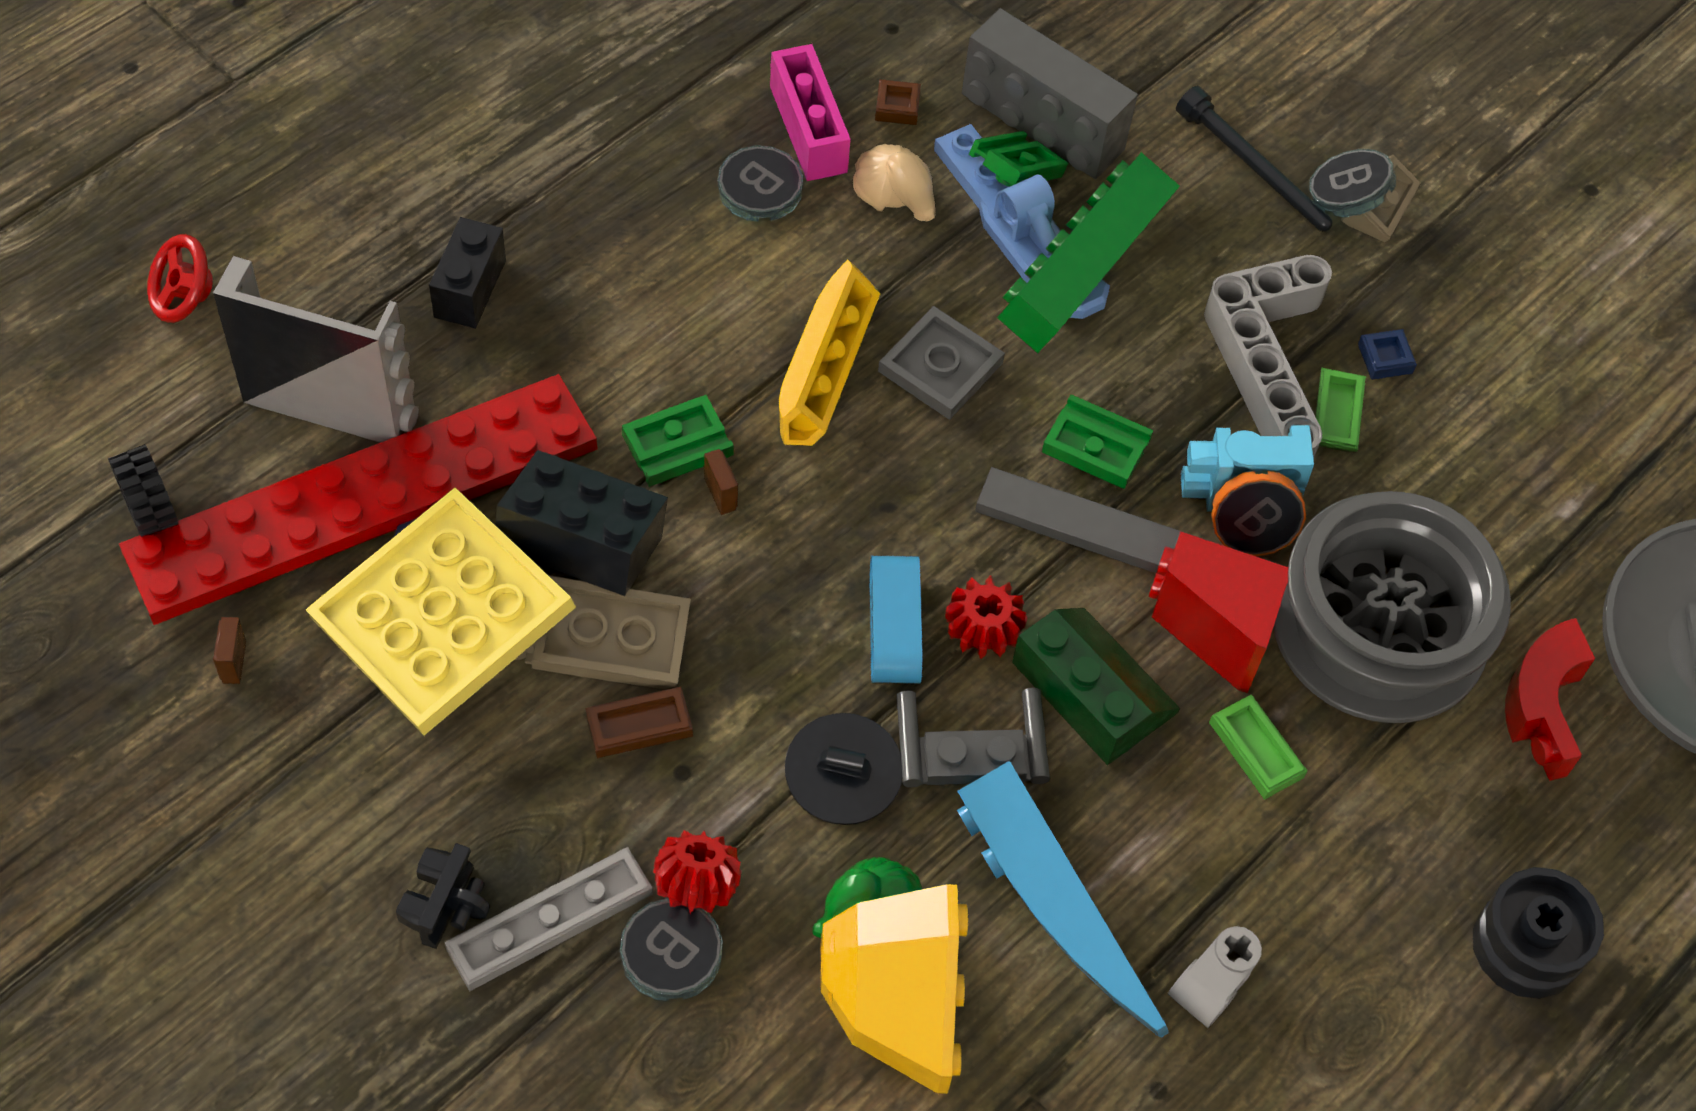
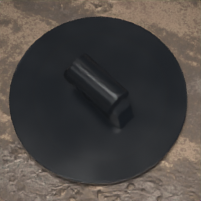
[785,713,902,825]

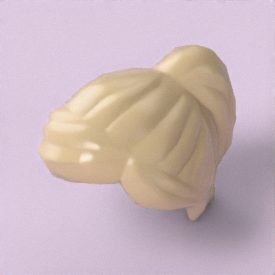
[853,144,935,221]

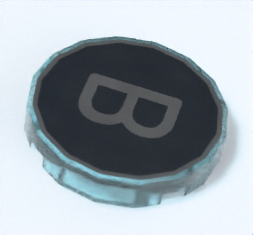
[718,145,803,221]
[1309,149,1396,217]
[619,898,723,1001]

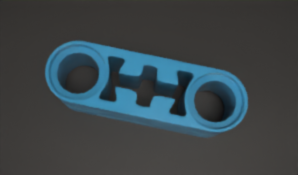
[870,556,922,683]

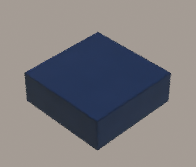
[1358,329,1417,380]

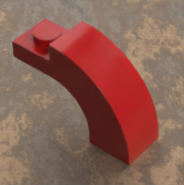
[1505,618,1595,781]

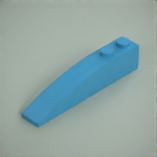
[957,761,1169,1038]

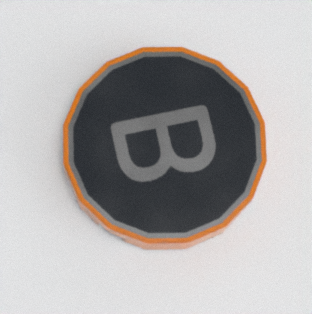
[1211,471,1306,556]

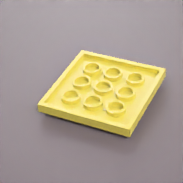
[305,488,576,736]

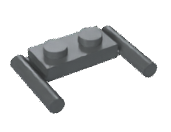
[897,688,1050,787]

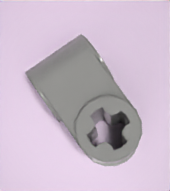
[1168,926,1262,1028]

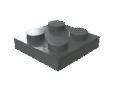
[878,306,1005,420]

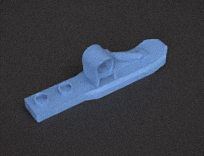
[934,124,1110,319]

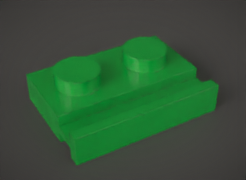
[969,131,1068,187]
[1042,394,1153,489]
[622,395,734,487]

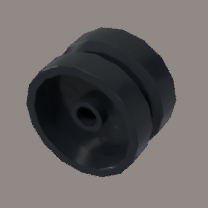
[1473,867,1604,999]

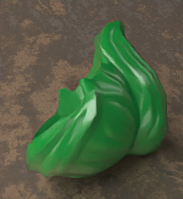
[812,857,923,938]

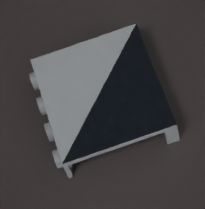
[213,256,419,443]

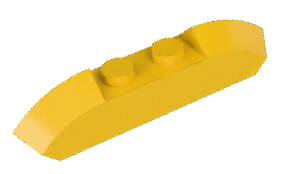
[779,260,880,446]

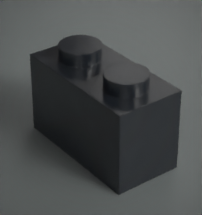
[429,217,506,329]

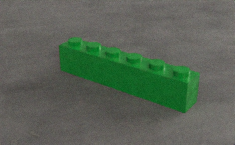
[997,152,1180,353]

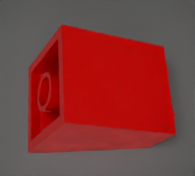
[1148,531,1288,693]

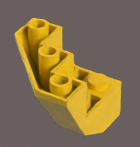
[821,884,968,1094]

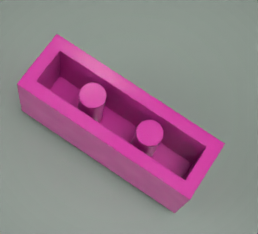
[770,44,851,181]

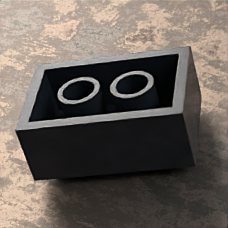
[495,450,668,596]

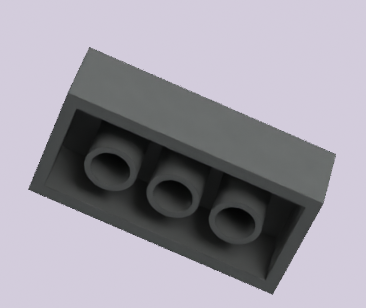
[962,8,1138,180]

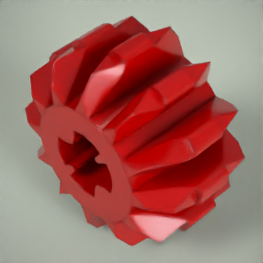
[945,575,1027,659]
[653,830,742,914]

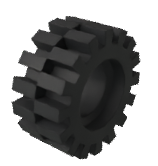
[108,444,179,537]

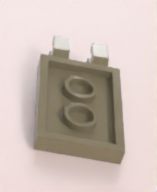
[515,576,691,690]

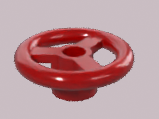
[147,234,213,323]

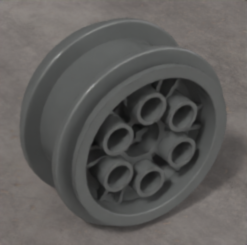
[1273,491,1511,723]

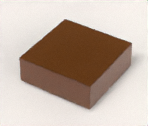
[875,79,921,125]
[704,449,738,515]
[213,617,246,684]

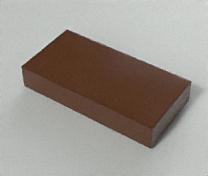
[585,687,693,758]

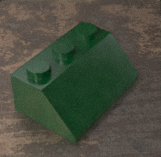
[1012,608,1180,766]

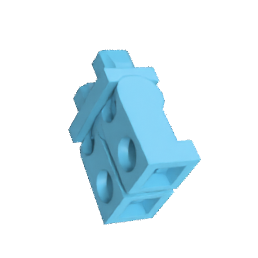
[1181,425,1314,512]

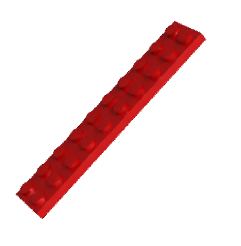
[119,374,598,625]

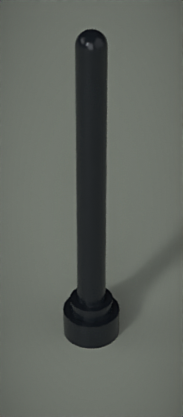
[1176,85,1333,232]

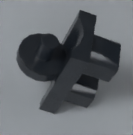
[396,843,491,949]

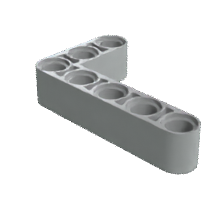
[1204,255,1332,460]

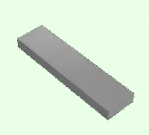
[444,847,653,992]

